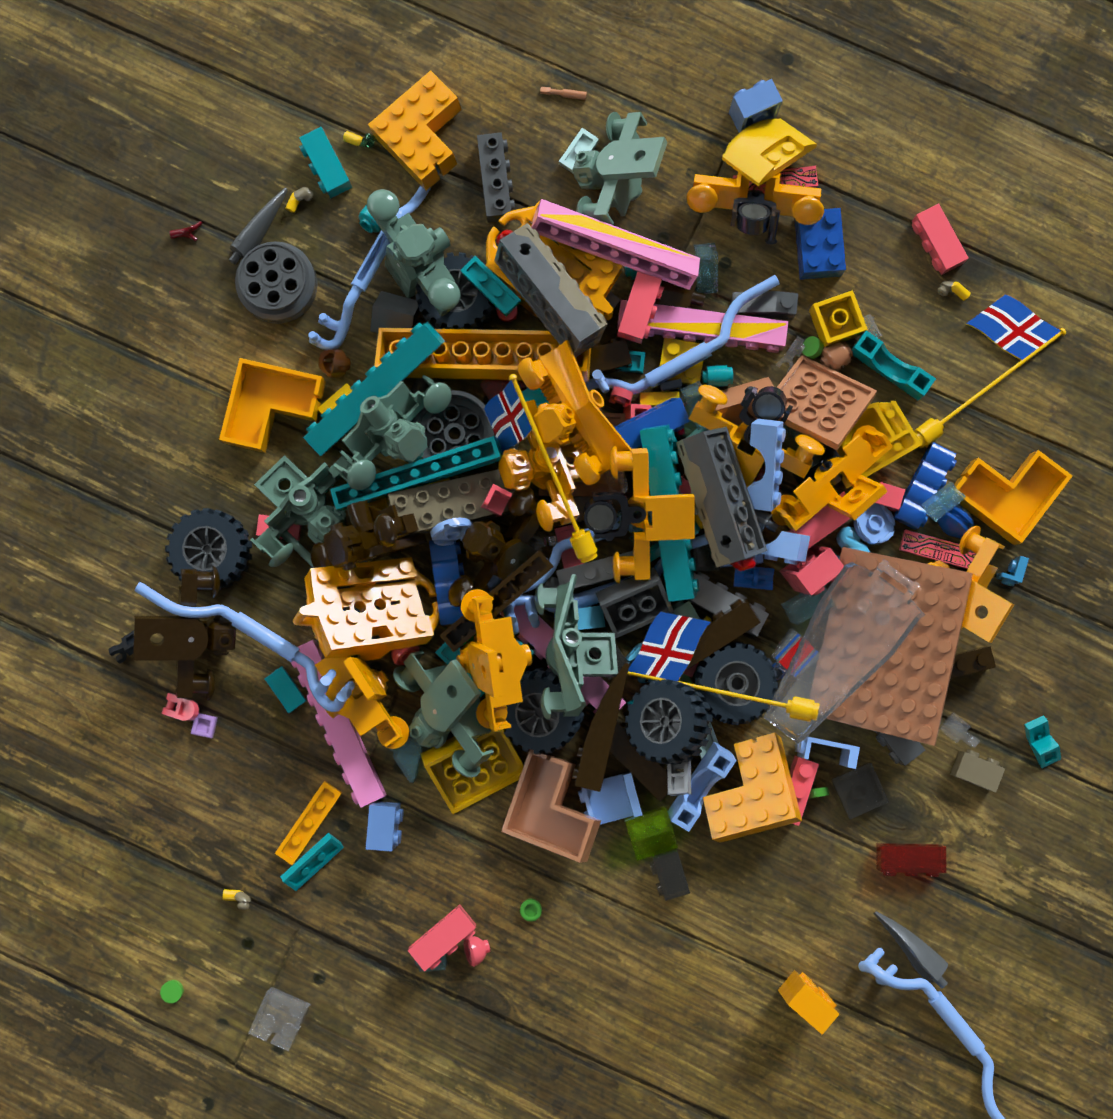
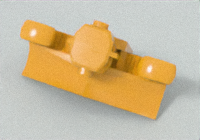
[517,340,631,485]

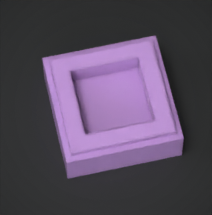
[191,713,218,738]

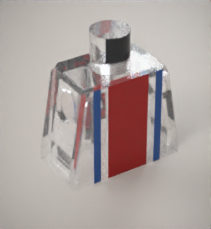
[770,628,822,681]

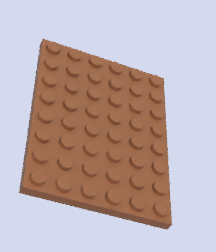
[809,547,973,746]

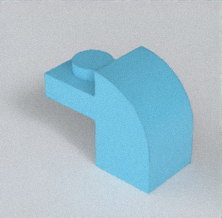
[554,606,606,630]

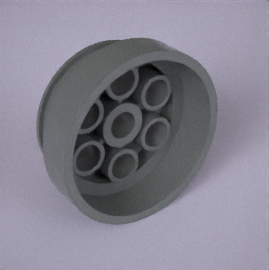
[235,242,318,324]
[414,390,495,459]

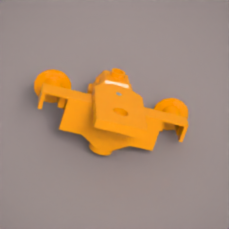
[927,526,1014,643]
[457,589,532,731]
[315,637,409,749]

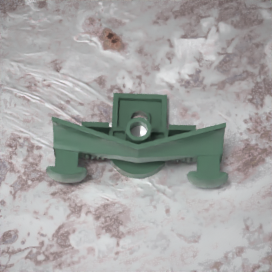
[534,574,618,720]

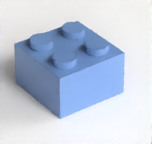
[729,79,783,133]
[366,801,404,851]

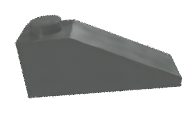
[731,291,798,320]

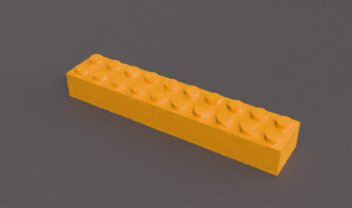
[374,328,591,382]

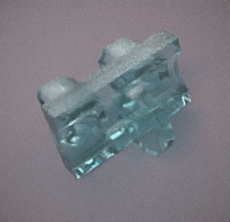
[921,481,966,522]

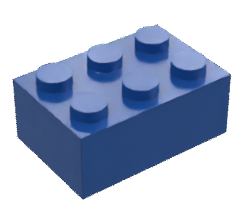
[795,208,846,280]

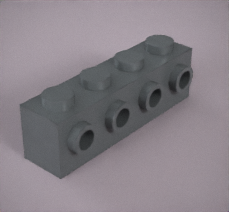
[477,132,515,223]

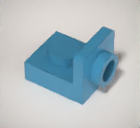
[996,556,1029,586]

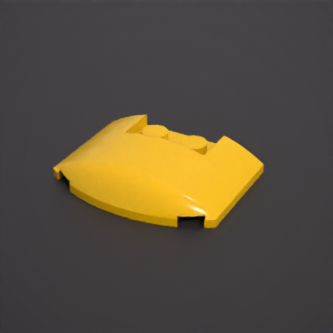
[722,118,817,186]
[836,401,922,489]

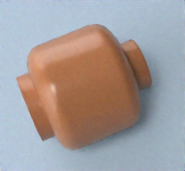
[820,341,853,371]

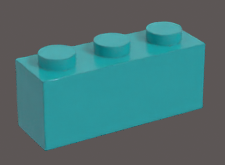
[299,127,353,199]

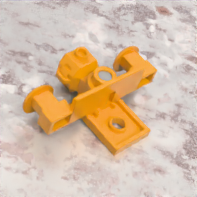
[498,400,581,532]

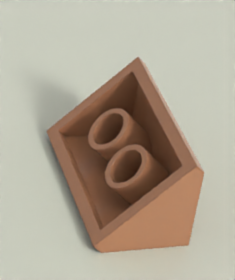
[715,377,773,426]

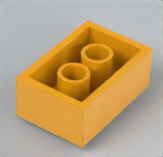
[778,970,839,1035]

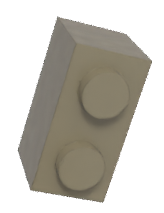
[950,749,1005,793]

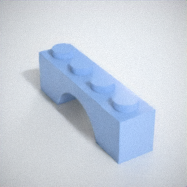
[747,419,786,512]
[755,531,810,565]
[667,742,737,832]

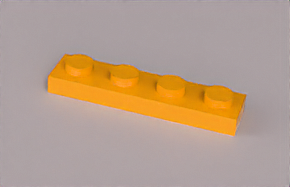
[275,781,342,865]

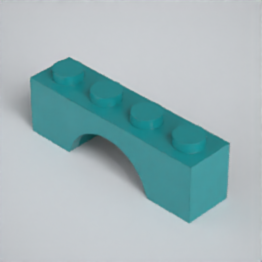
[851,330,936,400]

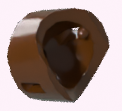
[319,349,351,378]

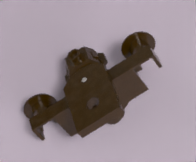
[448,487,549,607]
[311,500,427,571]
[133,566,236,701]

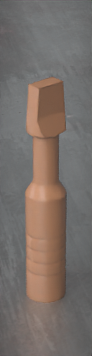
[540,87,587,100]

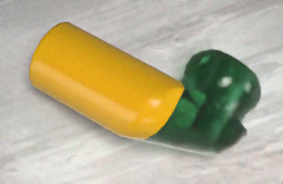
[343,131,376,148]

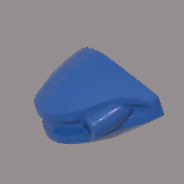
[932,501,975,539]

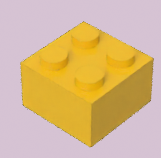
[809,290,868,348]

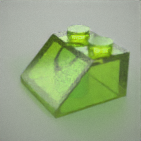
[624,806,678,861]

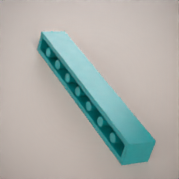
[303,322,445,456]
[640,424,700,602]
[330,436,503,511]

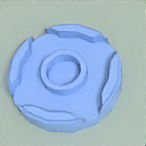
[854,503,895,545]
[430,518,472,546]

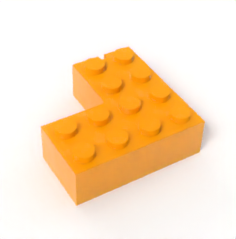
[368,70,462,191]
[219,358,326,453]
[946,450,1072,545]
[703,732,802,843]

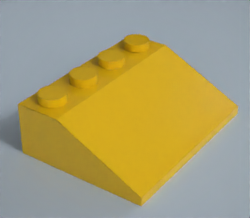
[421,729,524,814]

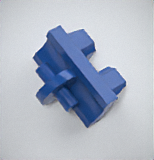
[733,567,774,590]

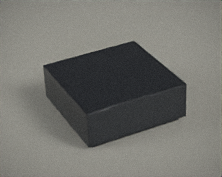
[659,379,682,393]

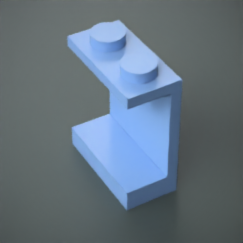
[795,735,860,769]
[578,772,642,825]

